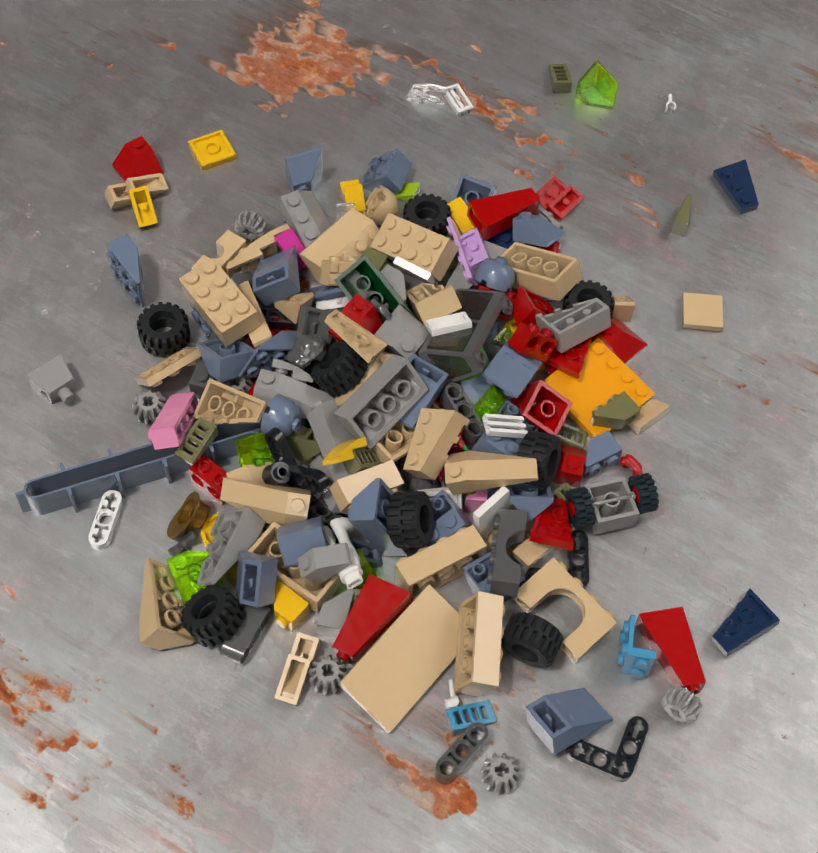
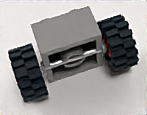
[565,473,659,535]

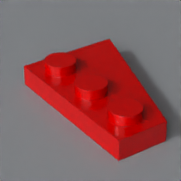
[544,336,593,379]
[529,498,574,551]

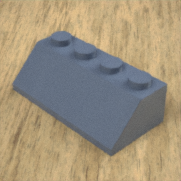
[348,478,409,556]

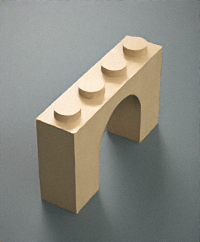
[513,557,617,664]

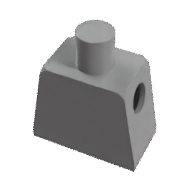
[26,354,77,404]

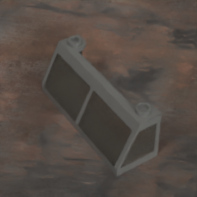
[418,288,513,385]

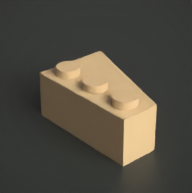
[406,283,462,326]
[403,408,470,480]
[329,460,404,512]

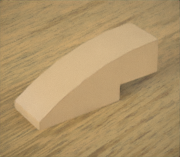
[104,173,169,210]
[274,632,322,705]

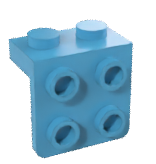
[617,614,656,679]

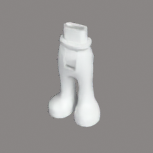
[324,517,363,589]

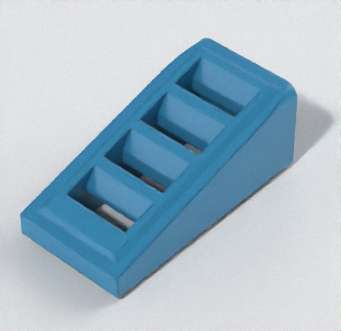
[445,700,497,736]

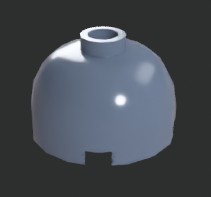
[474,256,515,292]
[261,394,302,438]

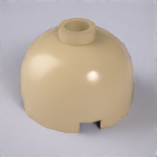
[363,185,399,225]

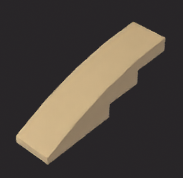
[226,223,290,278]
[237,280,273,347]
[512,511,580,570]

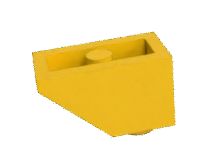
[274,578,310,632]

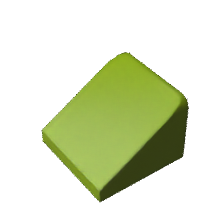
[396,182,421,202]

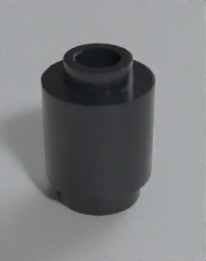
[262,461,291,485]

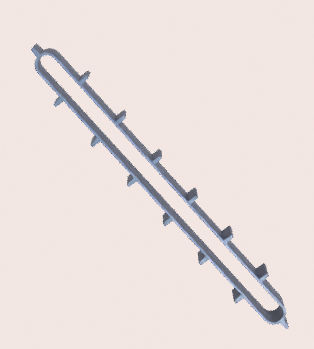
[15,391,336,515]

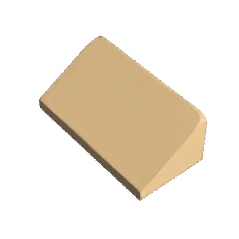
[628,399,670,435]

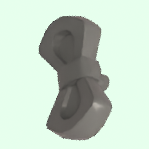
[370,298,392,320]
[168,530,197,557]

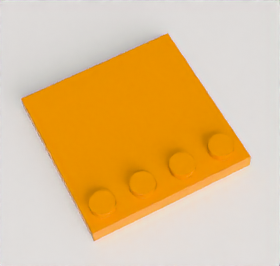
[543,338,655,438]

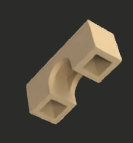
[191,230,247,274]

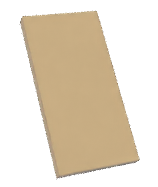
[338,584,459,733]

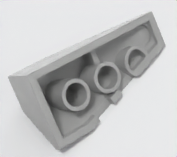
[197,507,266,586]

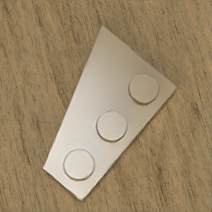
[324,309,388,364]

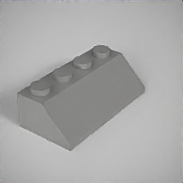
[333,354,429,449]

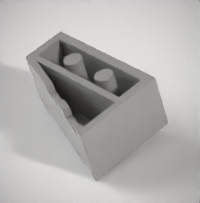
[535,298,611,353]

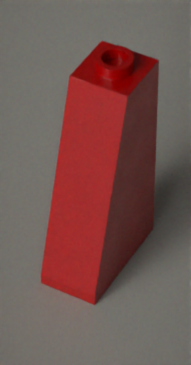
[467,187,540,241]
[332,574,413,662]
[636,607,706,695]

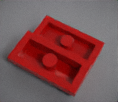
[536,175,584,221]

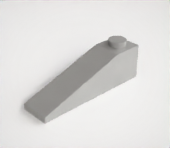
[253,369,336,420]

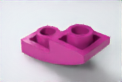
[274,228,307,272]

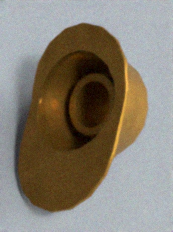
[167,491,211,538]

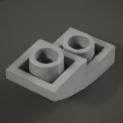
[271,359,313,384]

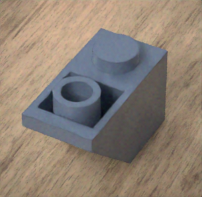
[583,430,622,477]

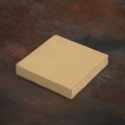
[682,292,724,331]

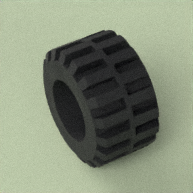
[403,193,451,237]
[562,280,614,319]
[137,302,191,357]
[310,340,368,397]
[517,430,561,488]
[387,491,434,548]
[181,584,244,648]
[501,612,564,668]

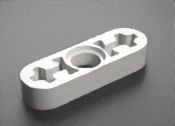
[88,490,123,551]

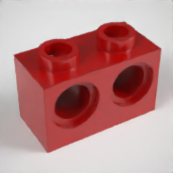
[508,322,559,362]
[189,455,227,506]

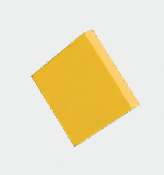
[188,130,237,171]

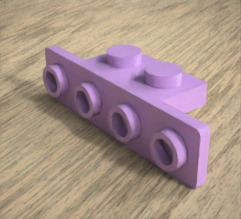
[446,217,490,287]

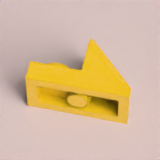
[340,179,366,213]
[128,185,158,228]

